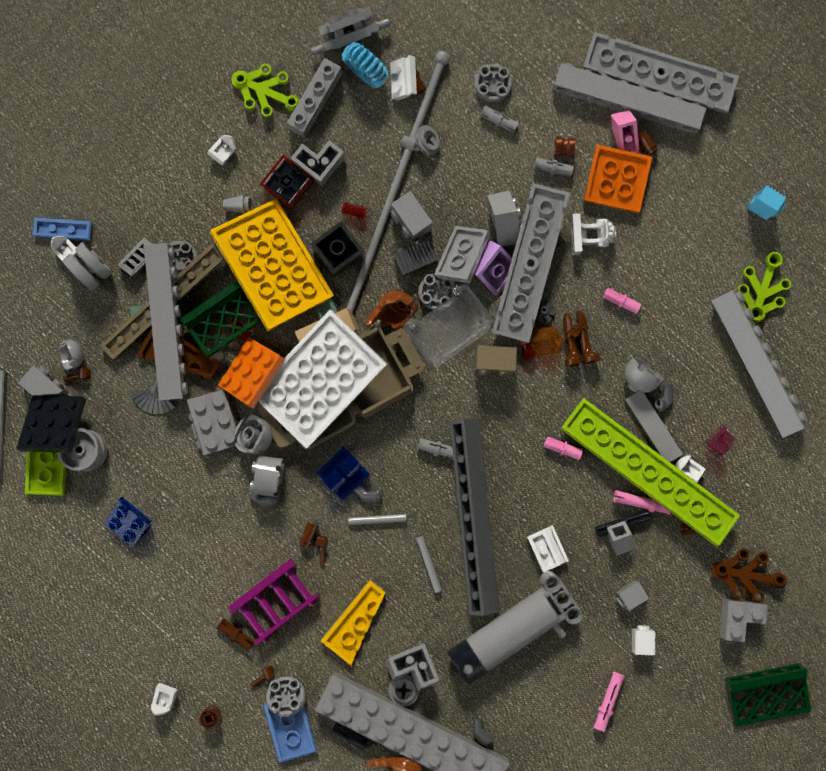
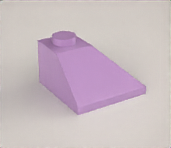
[475,240,512,296]

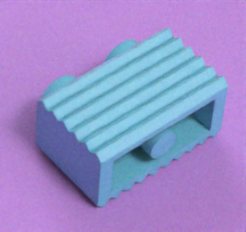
[747,185,786,220]

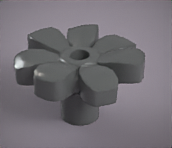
[536,299,555,323]

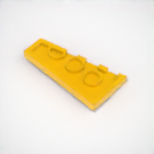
[321,580,385,665]

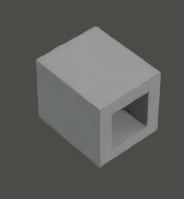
[607,521,635,556]
[616,580,649,611]

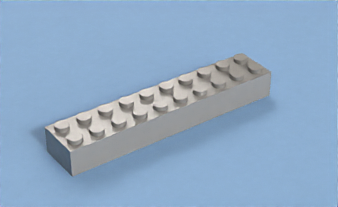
[315,671,509,771]

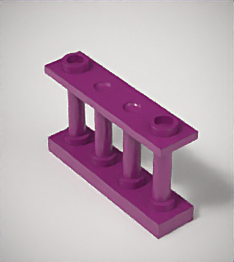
[228,558,320,644]

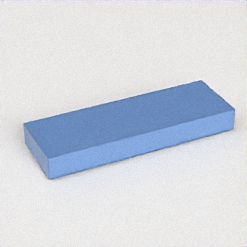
[33,217,93,241]

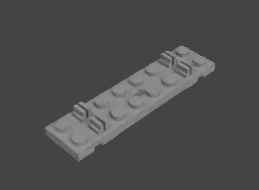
[583,31,739,114]
[492,183,570,343]

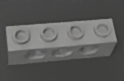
[287,58,342,138]

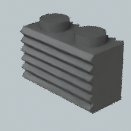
[394,238,438,278]

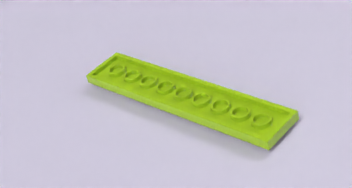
[560,398,740,547]

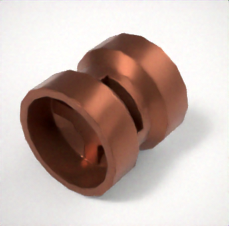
[554,136,575,157]
[199,706,221,729]

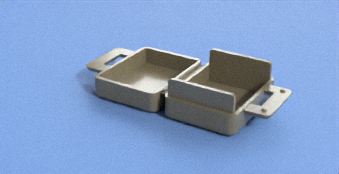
[259,326,424,450]

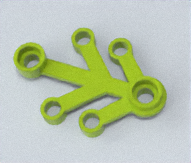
[232,64,299,118]
[737,252,791,323]

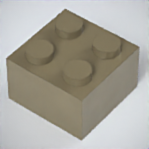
[475,345,517,377]

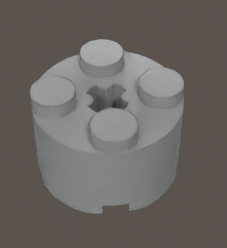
[250,456,284,497]

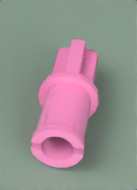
[603,288,641,314]
[544,437,583,461]

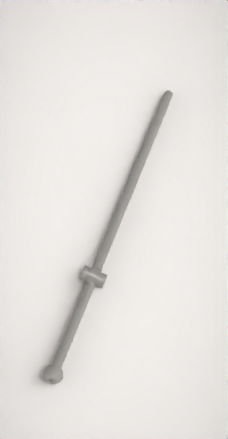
[347,51,450,314]

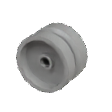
[62,242,113,291]
[57,428,108,472]

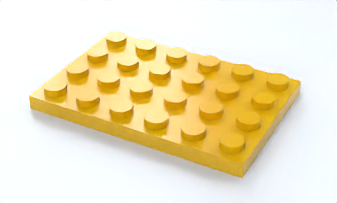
[209,199,334,331]

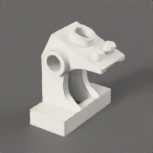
[570,213,616,255]

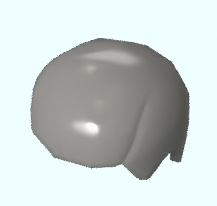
[59,340,84,370]

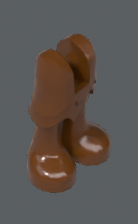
[563,311,601,367]

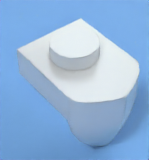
[207,135,236,166]
[51,236,78,262]
[675,455,705,482]
[151,683,177,715]

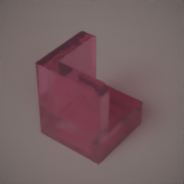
[705,425,734,455]

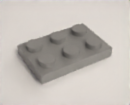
[434,226,491,284]
[186,389,237,456]

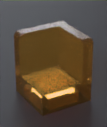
[530,326,563,356]

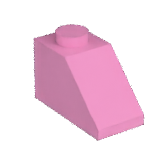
[611,110,640,153]

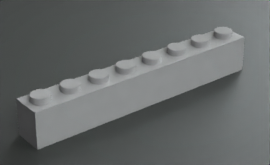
[553,63,706,134]
[144,243,188,401]
[712,289,808,438]

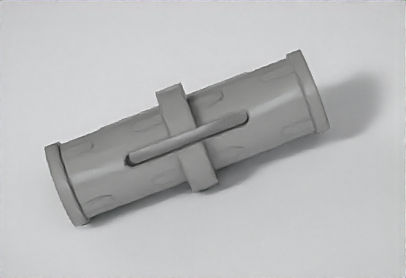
[480,105,519,134]
[534,157,574,178]
[417,438,453,459]

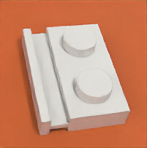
[390,55,417,100]
[527,525,569,573]

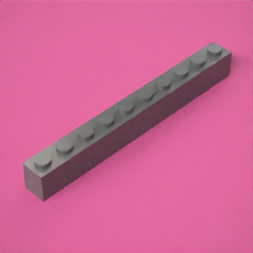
[450,418,499,616]

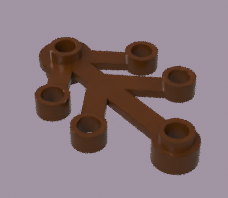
[711,548,787,603]

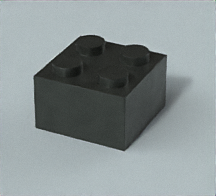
[311,221,365,277]

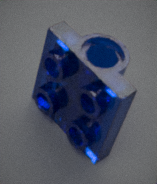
[316,446,370,501]
[103,497,152,548]

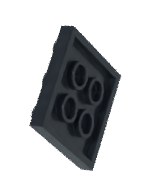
[16,396,86,453]

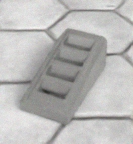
[118,238,152,279]

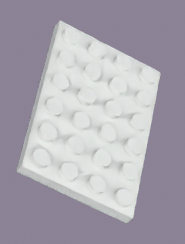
[258,310,387,449]

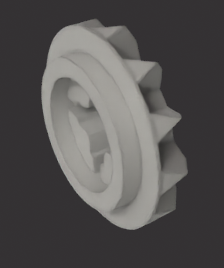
[414,125,440,155]
[388,675,419,706]

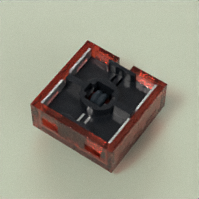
[260,155,314,210]

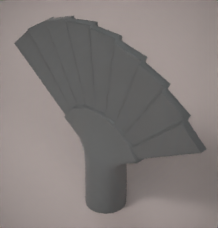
[131,376,175,414]

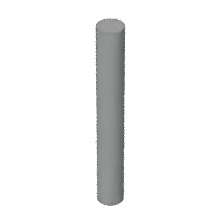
[348,514,407,525]
[416,536,442,593]

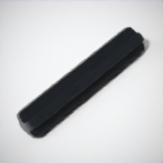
[595,510,651,536]

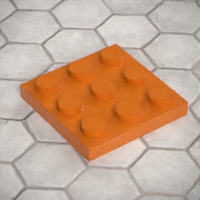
[583,145,652,213]
[218,337,285,408]

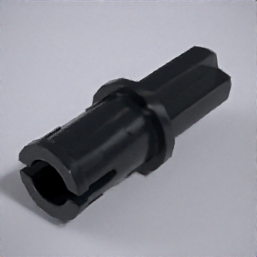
[332,722,370,751]

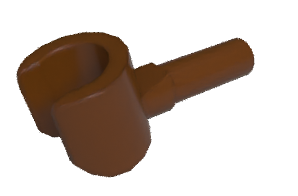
[63,368,91,381]
[315,535,328,563]
[250,666,275,688]

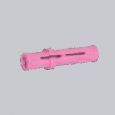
[613,490,671,515]
[593,671,625,732]

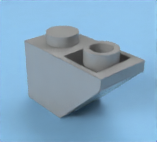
[18,365,67,396]

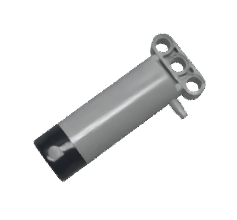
[448,571,582,684]

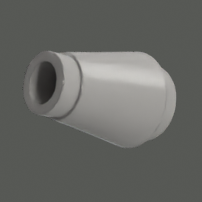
[223,195,252,214]

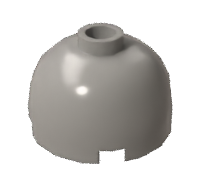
[624,357,664,393]
[234,415,273,455]

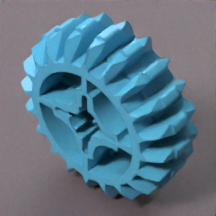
[342,42,389,88]

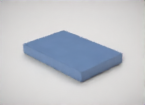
[263,704,317,763]

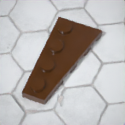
[136,329,222,378]

